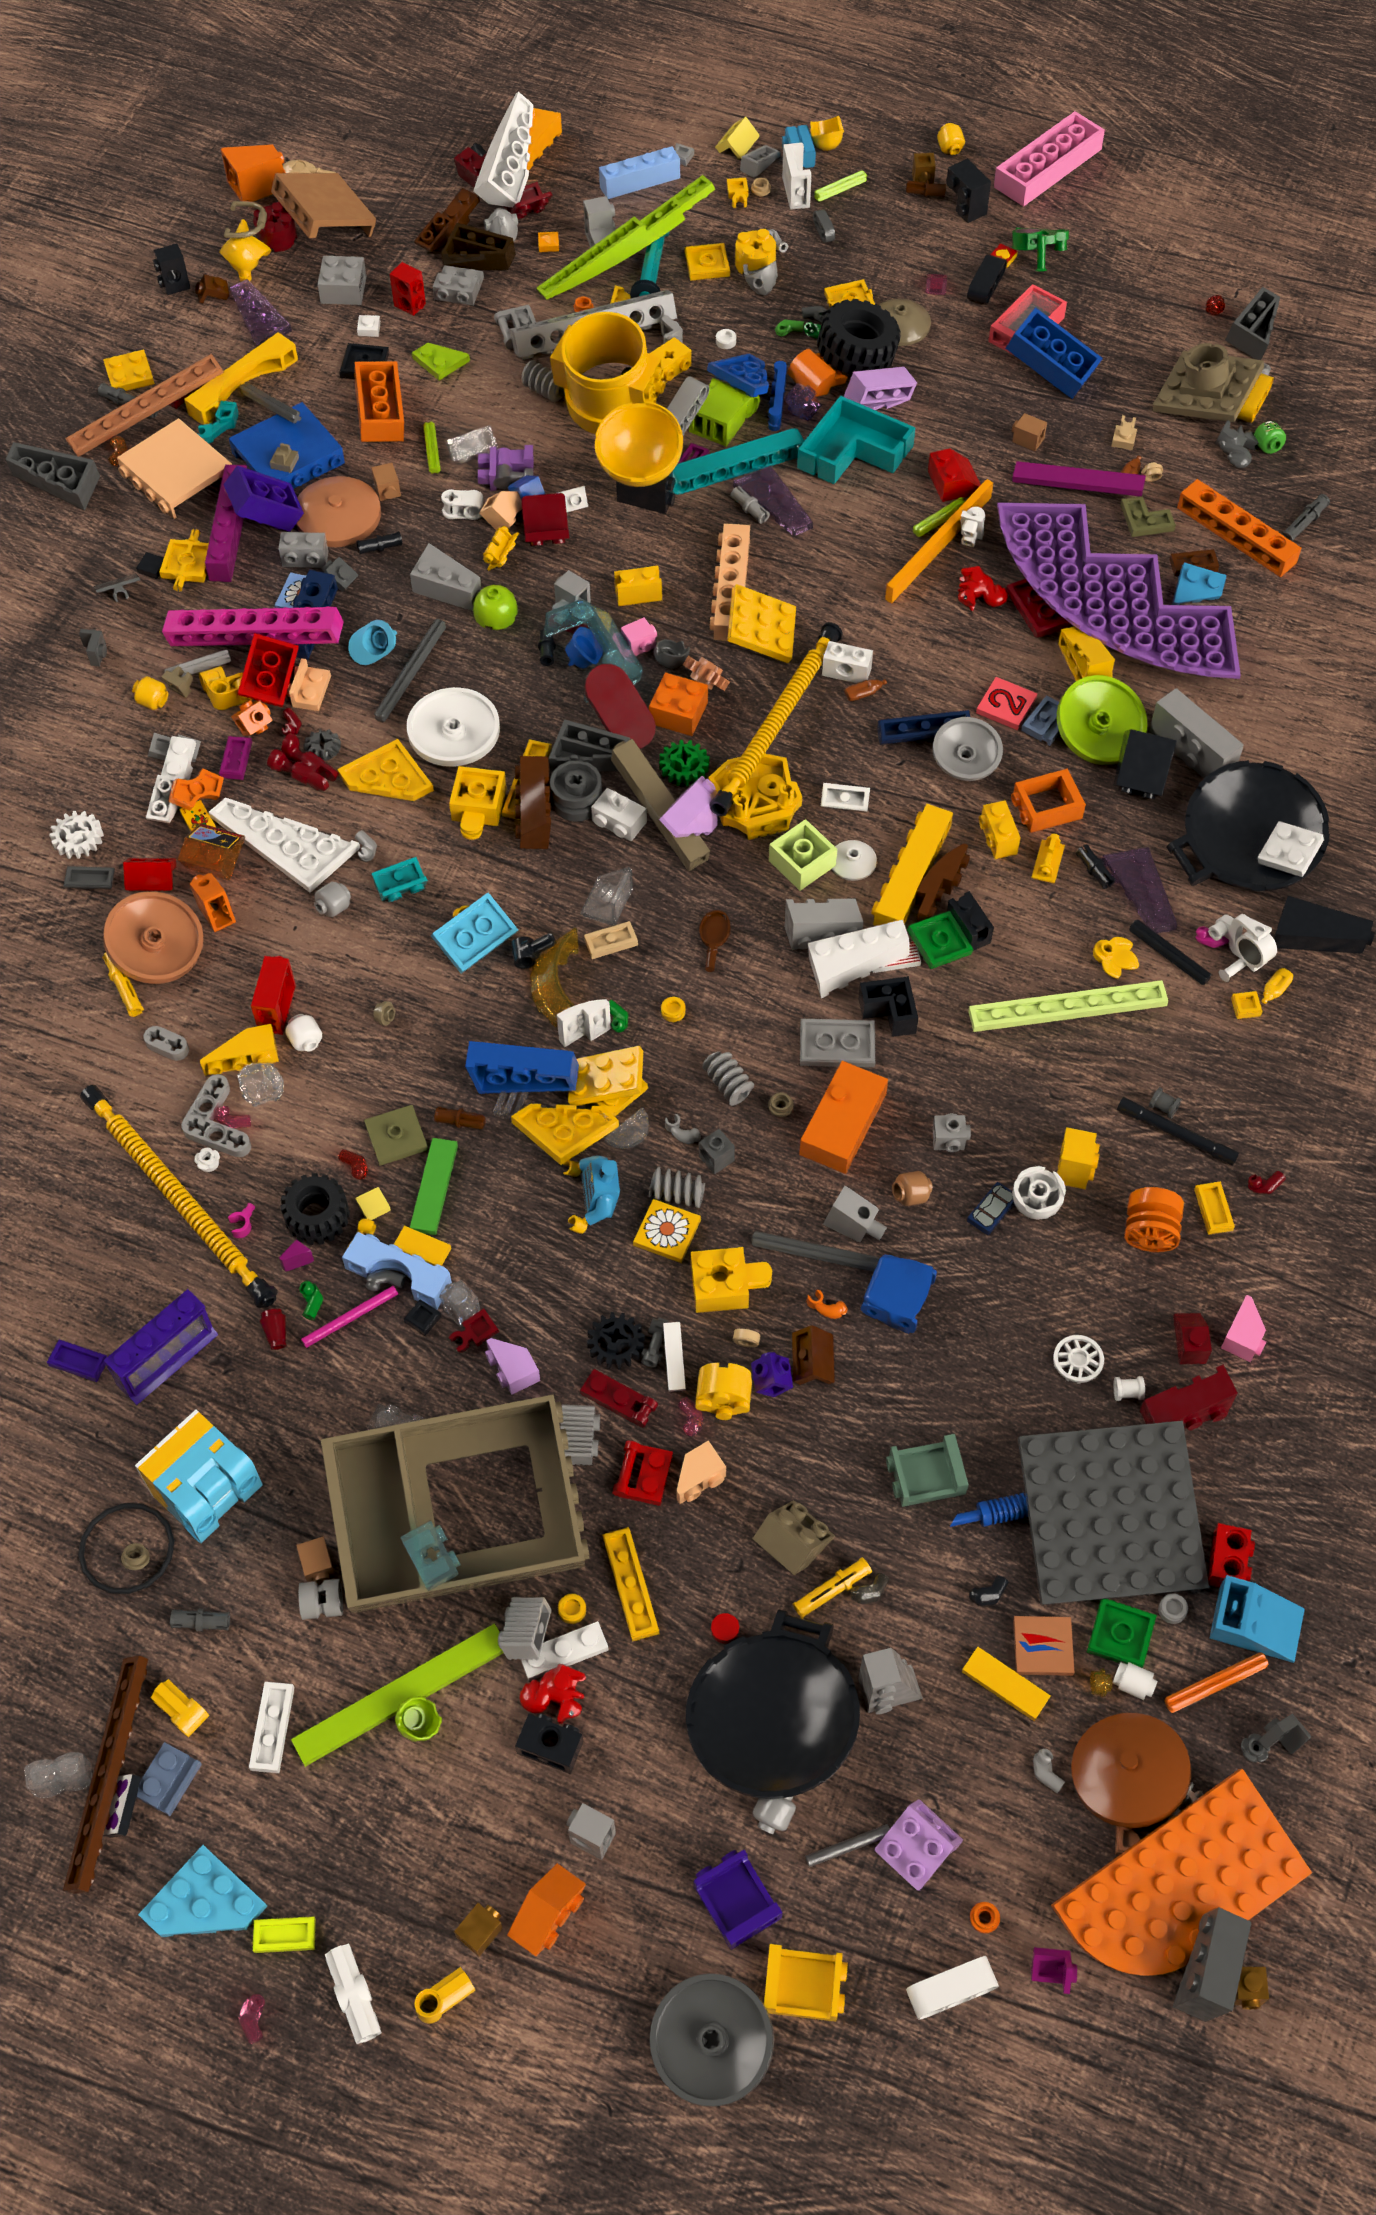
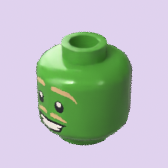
[1254,421,1286,454]

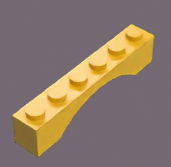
[184,332,298,425]

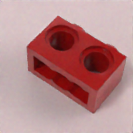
[390,262,426,316]
[1207,1523,1255,1588]

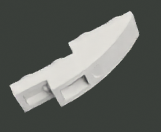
[146,736,196,823]

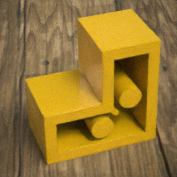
[1057,1127,1100,1189]

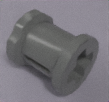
[1148,1087,1182,1119]

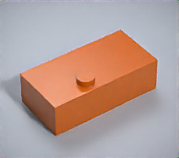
[355,361,404,442]
[799,1061,888,1174]

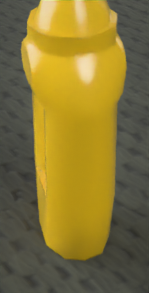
[1262,968,1293,1004]

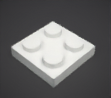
[1258,821,1324,877]

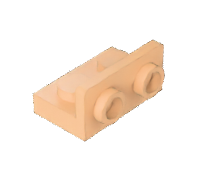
[287,658,331,711]

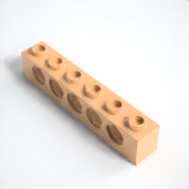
[710,524,750,641]

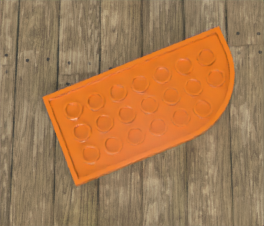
[1051,1769,1312,1976]

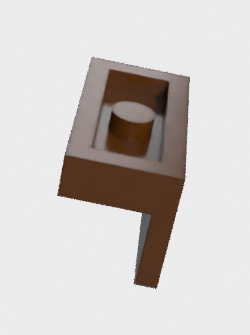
[792,1325,835,1385]

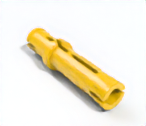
[102,952,144,1017]
[793,1557,872,1619]

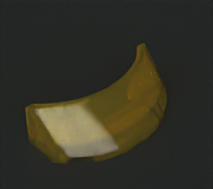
[530,928,579,1027]

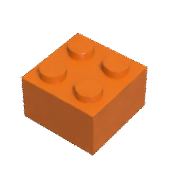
[649,672,708,736]

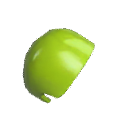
[395,1696,442,1742]

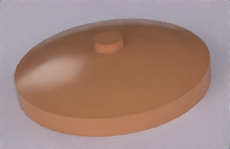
[296,476,381,547]
[103,892,203,984]

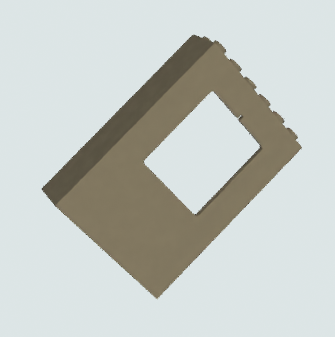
[320,1394,589,1613]

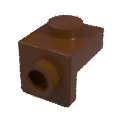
[195,274,230,303]

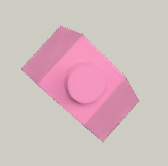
[1221,1295,1266,1362]

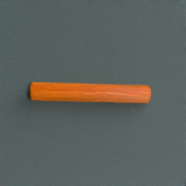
[1164,1652,1269,1713]

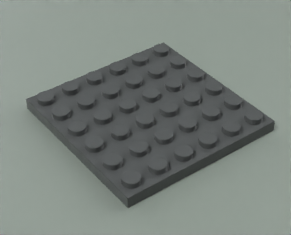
[1018,1421,1209,1605]

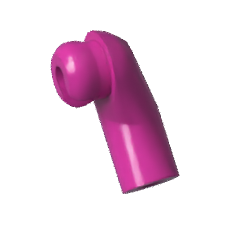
[1195,926,1229,948]

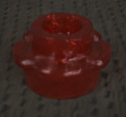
[1205,295,1225,315]

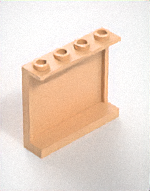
[117,418,232,519]

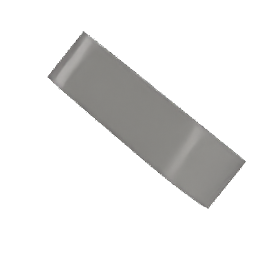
[143,1026,189,1061]

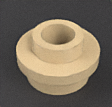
[751,177,771,197]
[1141,462,1163,482]

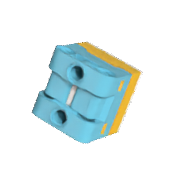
[135,1410,263,1543]

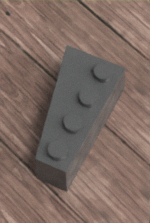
[5,442,100,511]

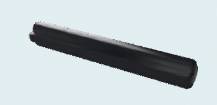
[1129,919,1211,985]

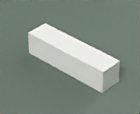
[663,1322,686,1392]

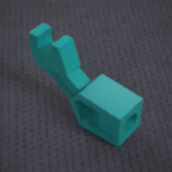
[198,401,239,444]

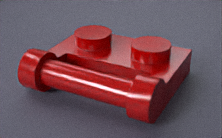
[612,1441,673,1506]

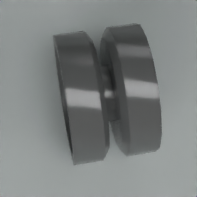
[550,760,602,822]

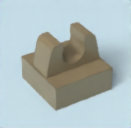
[270,443,299,473]
[162,666,193,698]

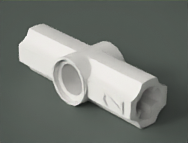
[325,1944,382,2044]

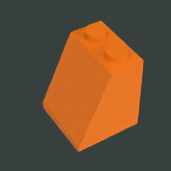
[221,144,286,202]

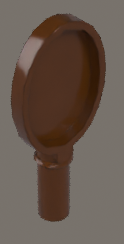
[699,910,731,972]

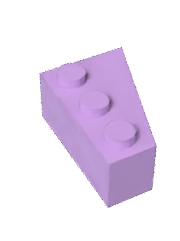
[844,367,917,410]

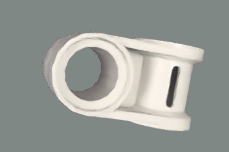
[441,489,484,520]

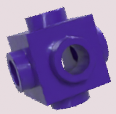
[751,1352,793,1397]

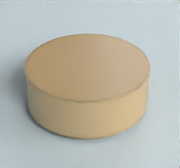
[733,1329,760,1348]

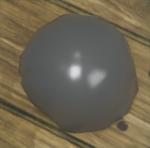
[654,639,690,669]

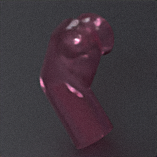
[678,1397,703,1437]

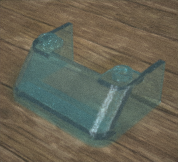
[544,600,643,703]

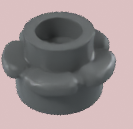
[1241,1734,1270,1762]

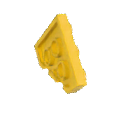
[337,739,434,801]
[511,1104,619,1165]

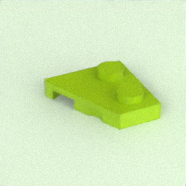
[412,343,470,381]

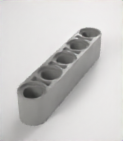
[667,376,710,435]

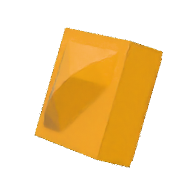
[538,232,559,252]

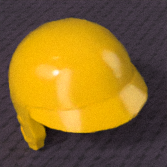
[810,115,844,151]

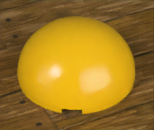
[595,401,683,487]

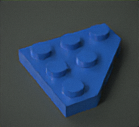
[707,354,769,397]

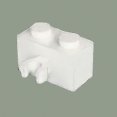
[591,788,647,841]

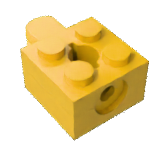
[449,766,507,840]
[691,1247,772,1313]

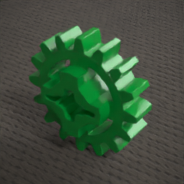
[659,740,709,787]

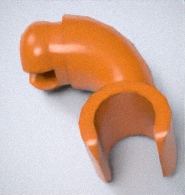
[806,1290,848,1319]

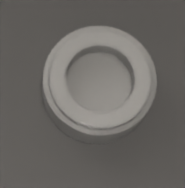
[1158,1594,1188,1624]

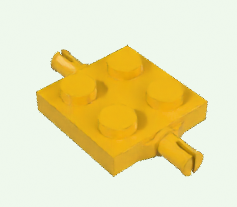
[159,529,209,592]

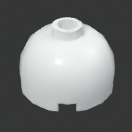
[1012,1166,1066,1220]

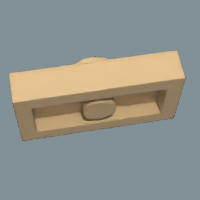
[584,921,638,959]

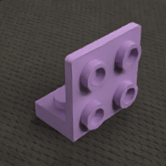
[875,1799,963,1890]

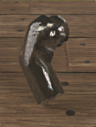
[850,1573,889,1604]

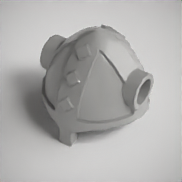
[484,208,518,242]
[743,260,778,296]

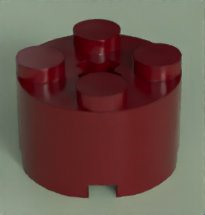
[253,202,297,252]

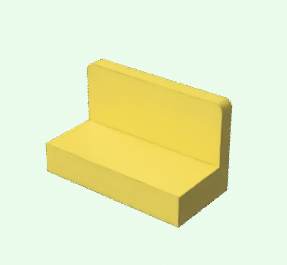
[715,117,759,160]

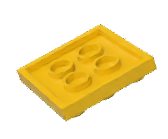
[727,584,796,663]

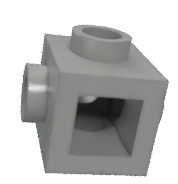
[932,1113,971,1152]

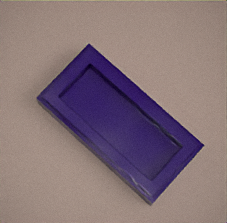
[47,1339,107,1382]

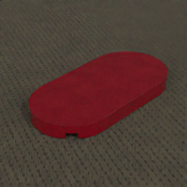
[584,664,656,749]

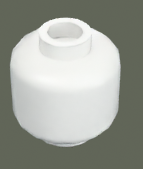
[285,1014,322,1051]

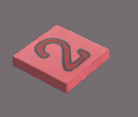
[976,677,1038,730]

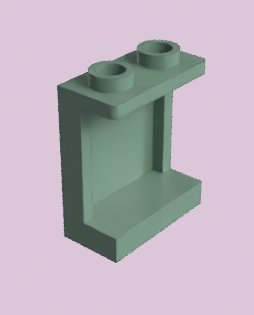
[886,1434,969,1507]

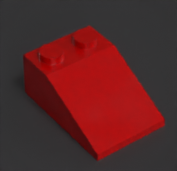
[237,633,299,708]

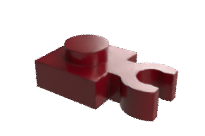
[449,1308,500,1353]

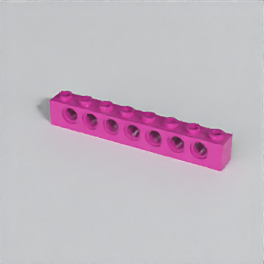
[162,606,344,646]

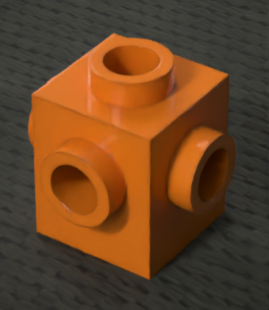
[231,700,273,736]

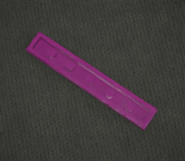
[1012,461,1146,497]

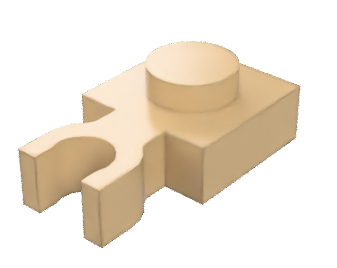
[1112,415,1137,450]

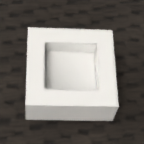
[357,315,381,337]

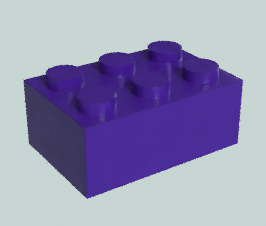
[223,465,304,532]

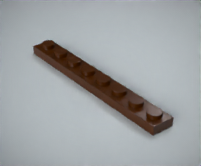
[63,1655,148,1894]

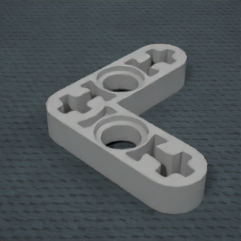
[181,1074,251,1158]

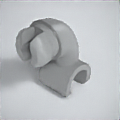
[665,1114,701,1144]

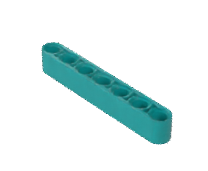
[673,428,805,495]

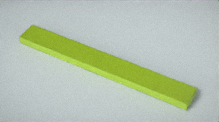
[291,1623,504,1767]

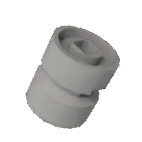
[299,1579,343,1620]

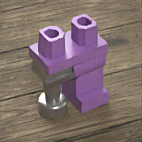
[478,445,534,491]

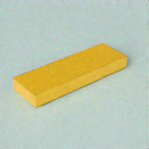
[962,1647,1051,1722]

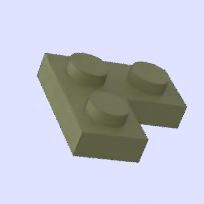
[1120,496,1176,537]

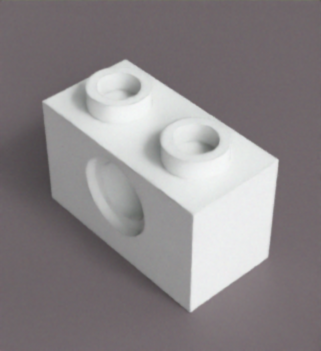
[822,641,873,683]

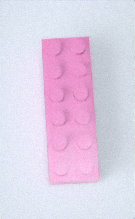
[994,111,1105,207]

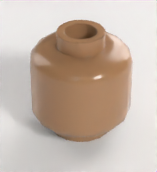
[892,1171,933,1206]

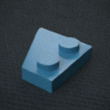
[1172,563,1227,605]

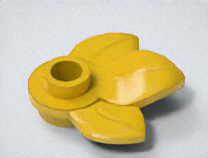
[1093,937,1139,979]

